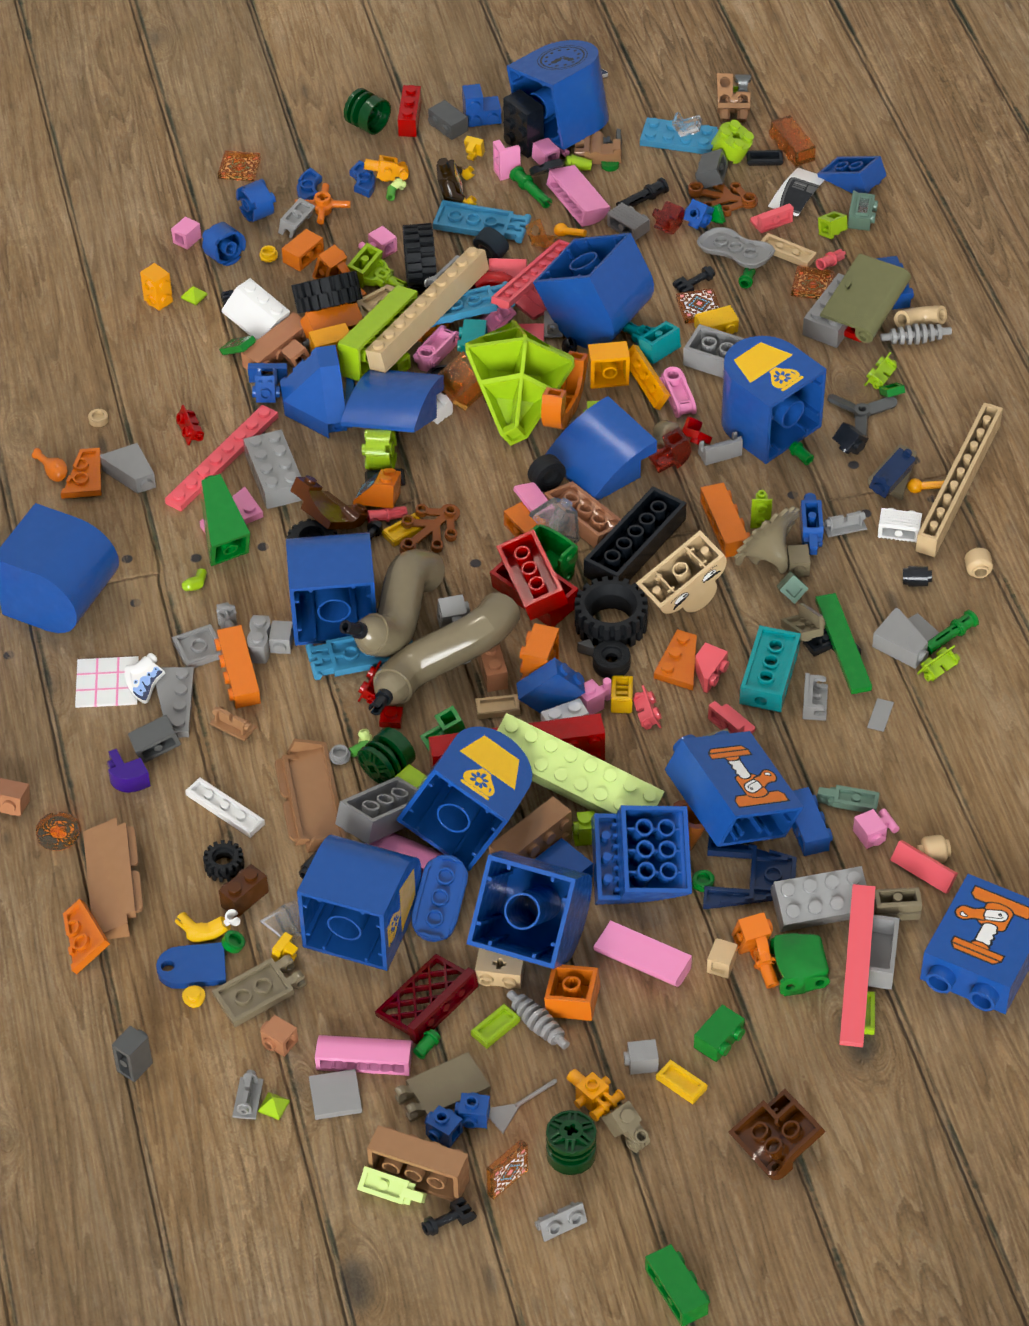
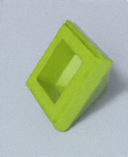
[181,286,208,305]
[258,1092,290,1120]

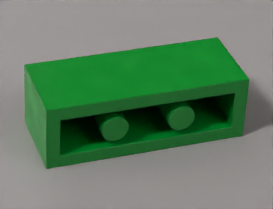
[645,1244,710,1326]

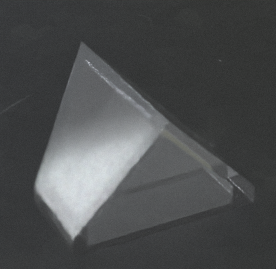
[260,900,301,941]

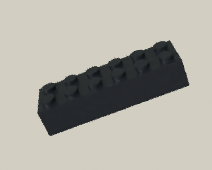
[584,486,687,582]

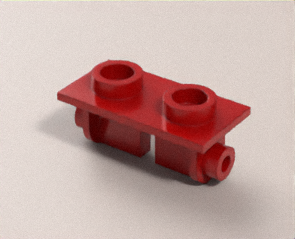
[176,405,204,445]
[358,661,382,704]

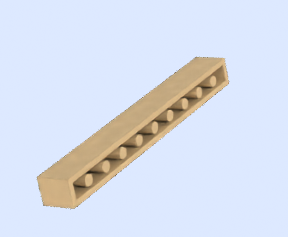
[365,247,489,373]
[916,403,1003,557]

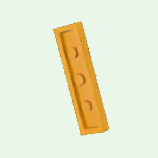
[628,344,671,410]

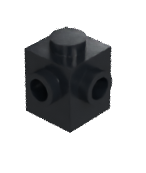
[832,422,869,455]

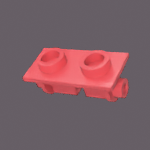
[633,685,662,730]

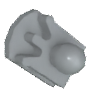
[216,602,237,629]

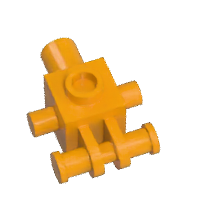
[364,155,409,182]
[567,1069,625,1122]

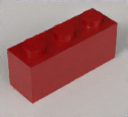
[398,85,422,137]

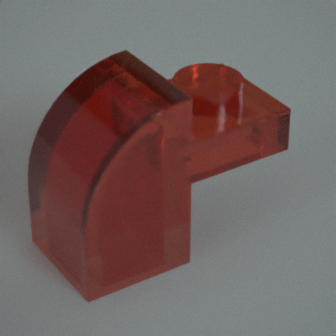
[652,201,685,235]
[648,427,691,473]

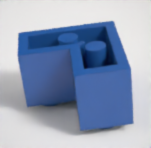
[462,84,502,127]

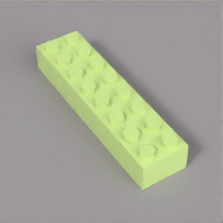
[497,713,665,814]

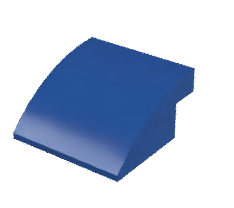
[341,370,444,433]
[546,396,657,501]
[591,805,692,905]

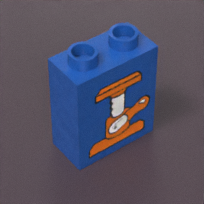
[665,731,804,847]
[920,874,1029,1015]

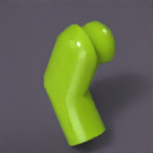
[182,568,207,592]

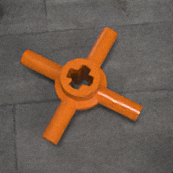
[295,183,351,225]

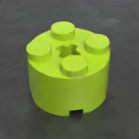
[711,120,754,164]
[362,429,397,470]

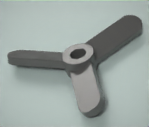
[827,394,897,437]

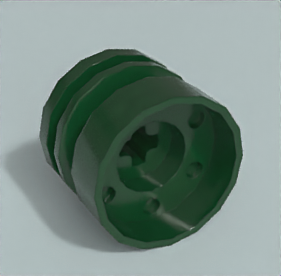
[344,88,391,135]
[357,727,416,784]
[546,1110,597,1175]

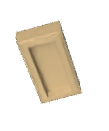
[475,694,521,719]

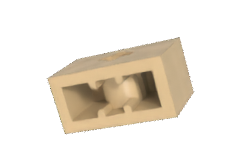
[475,948,525,989]

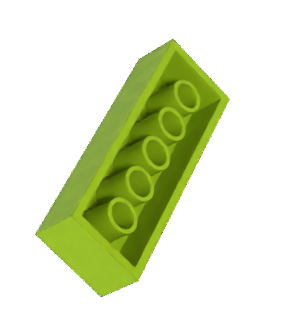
[337,285,418,381]

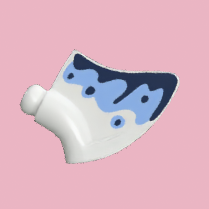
[125,653,165,704]

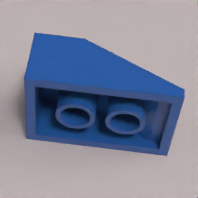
[817,156,887,193]

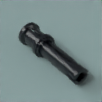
[616,177,669,207]

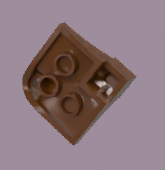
[290,475,368,529]
[728,1089,826,1180]

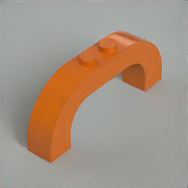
[541,351,588,430]

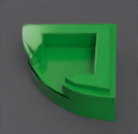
[711,204,726,224]

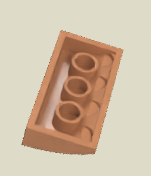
[544,481,621,548]

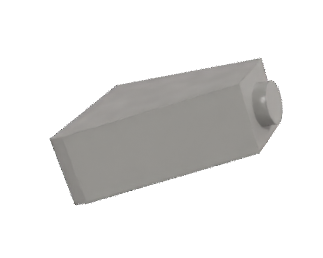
[100,443,156,494]
[872,608,929,669]

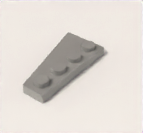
[155,667,194,737]

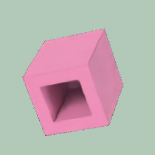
[171,217,201,250]

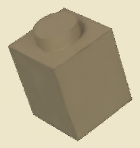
[787,544,811,577]

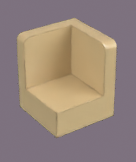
[707,938,738,979]

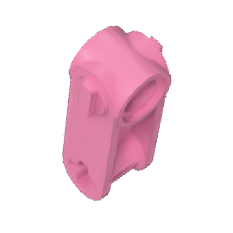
[413,325,460,372]
[659,367,697,418]

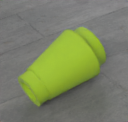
[565,154,592,171]

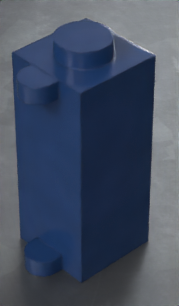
[869,448,916,498]

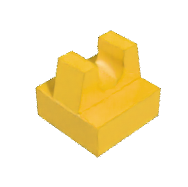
[464,136,485,161]
[271,932,298,962]

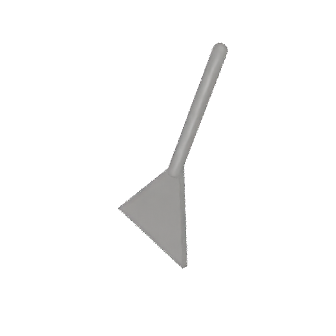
[489,1079,557,1134]

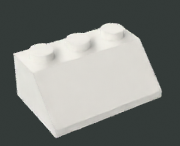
[222,278,290,341]

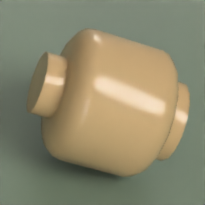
[964,548,993,578]
[917,835,951,863]

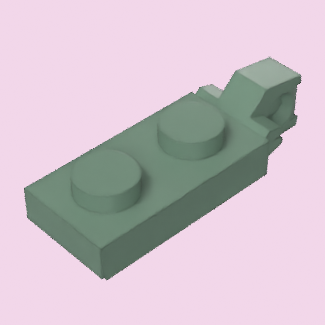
[817,785,880,813]

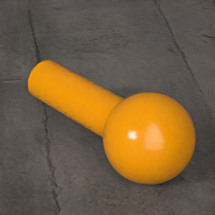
[554,223,587,237]
[907,478,944,493]

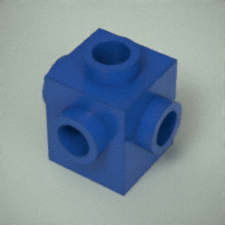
[683,198,715,230]
[454,1092,490,1129]
[424,1105,463,1148]

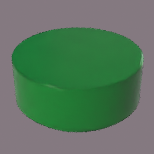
[601,161,619,172]
[692,870,715,892]
[221,930,245,954]

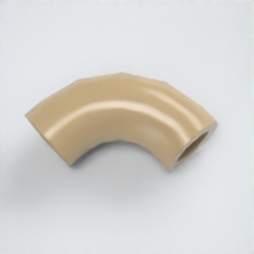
[894,305,947,329]

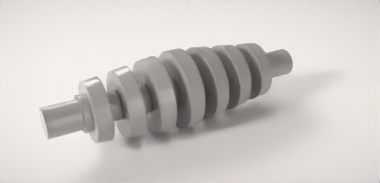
[880,323,952,345]
[507,990,570,1050]

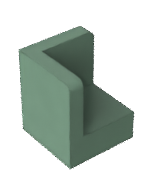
[777,571,809,604]

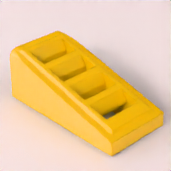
[611,676,633,713]

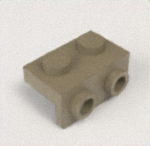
[781,603,825,641]

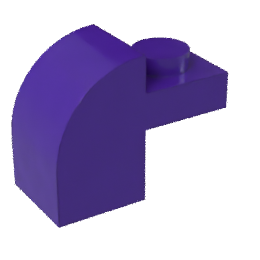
[107,749,151,793]

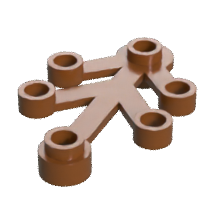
[688,182,758,217]
[399,504,460,553]

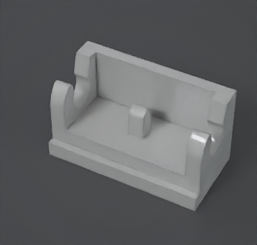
[278,198,315,238]
[698,431,743,466]
[802,673,828,721]

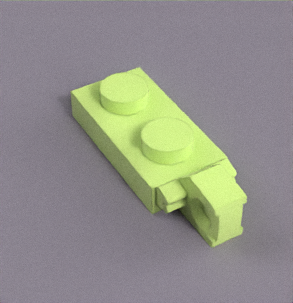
[357,1166,427,1205]

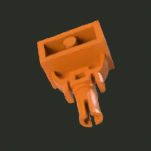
[312,244,367,297]
[731,912,779,989]

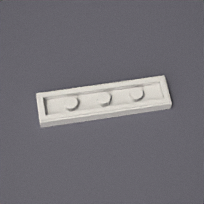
[185,777,265,838]

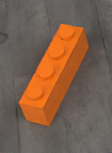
[700,482,750,558]
[214,625,261,709]

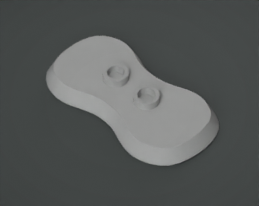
[697,227,775,269]

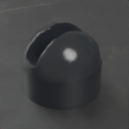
[562,337,577,353]

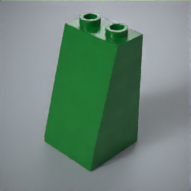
[201,474,250,567]

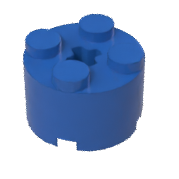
[236,179,276,222]
[202,222,246,266]

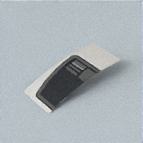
[768,168,825,216]

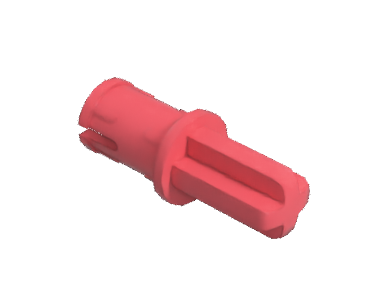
[816,249,846,270]
[367,506,408,523]

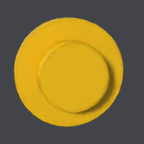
[259,245,278,263]
[182,985,206,1008]

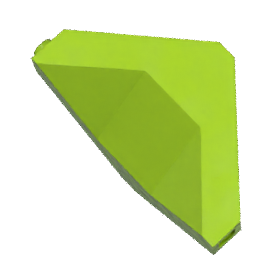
[465,320,575,446]

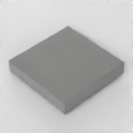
[172,624,221,668]
[309,1069,362,1120]

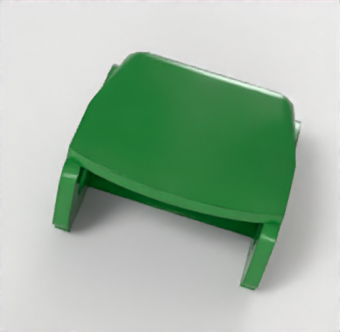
[531,524,578,581]
[769,933,830,996]

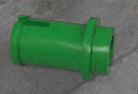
[738,268,756,289]
[789,441,814,465]
[412,1029,441,1059]

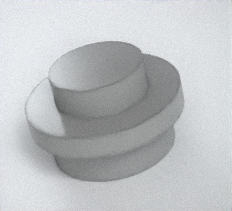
[329,744,351,765]

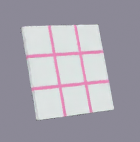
[75,656,139,708]

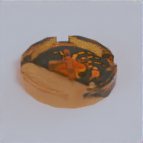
[36,812,80,851]

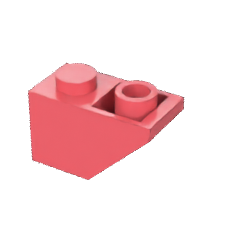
[695,642,729,693]

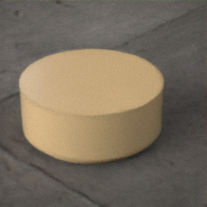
[88,409,108,427]

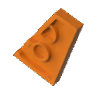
[61,448,102,499]
[654,629,697,691]
[63,898,110,974]

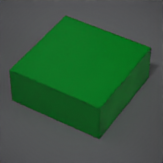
[879,382,906,398]

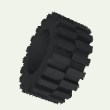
[403,223,437,291]
[291,271,363,314]
[575,576,648,647]

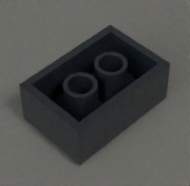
[503,89,544,158]

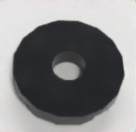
[529,159,566,176]

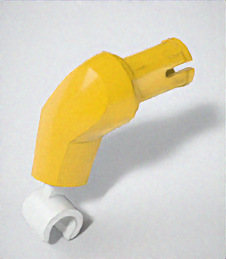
[175,909,240,943]

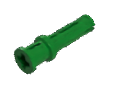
[509,166,552,208]
[927,610,979,655]

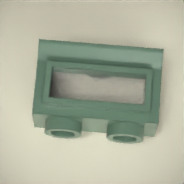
[848,190,878,231]

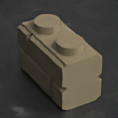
[873,887,922,921]

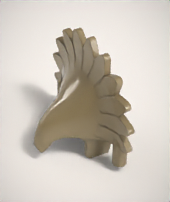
[734,506,800,574]

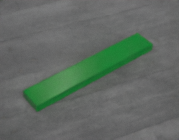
[815,593,872,694]

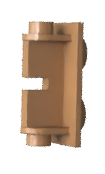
[209,706,257,742]

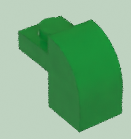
[420,705,466,751]

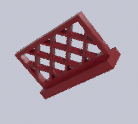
[375,954,479,1044]

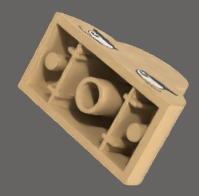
[636,531,727,614]

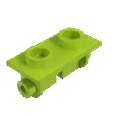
[864,352,897,389]
[750,490,772,528]
[917,645,960,681]

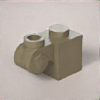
[602,1100,650,1153]

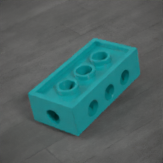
[739,625,801,712]

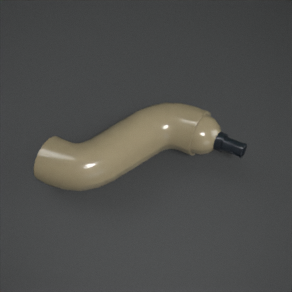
[340,549,445,657]
[368,592,520,715]

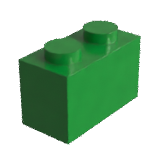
[694,1004,745,1062]

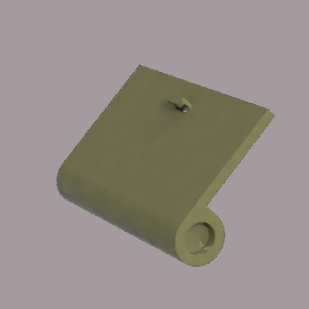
[820,253,911,343]

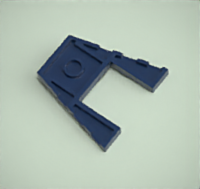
[703,836,797,909]

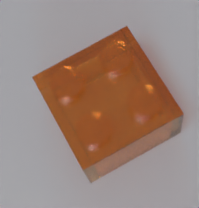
[438,351,483,411]

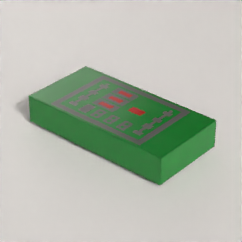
[219,335,256,355]

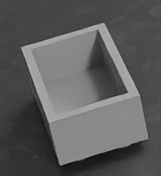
[868,915,900,990]

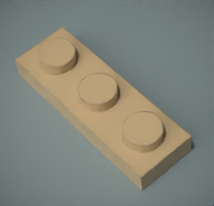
[761,233,817,269]

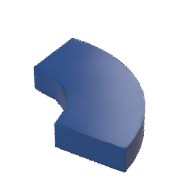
[349,160,376,198]
[297,168,322,200]

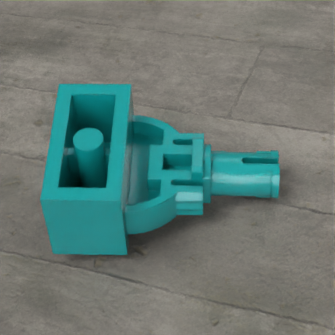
[623,321,681,364]

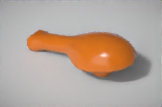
[32,448,68,482]

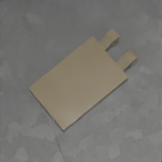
[212,954,306,1027]
[394,1052,491,1122]

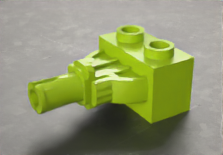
[347,243,407,288]

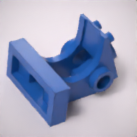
[248,363,288,403]

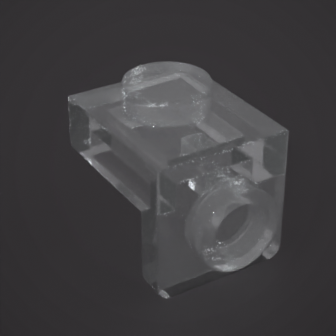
[672,112,702,137]

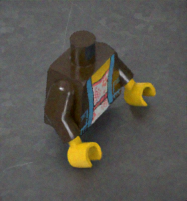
[436,158,477,205]

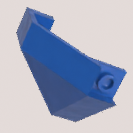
[280,345,347,438]

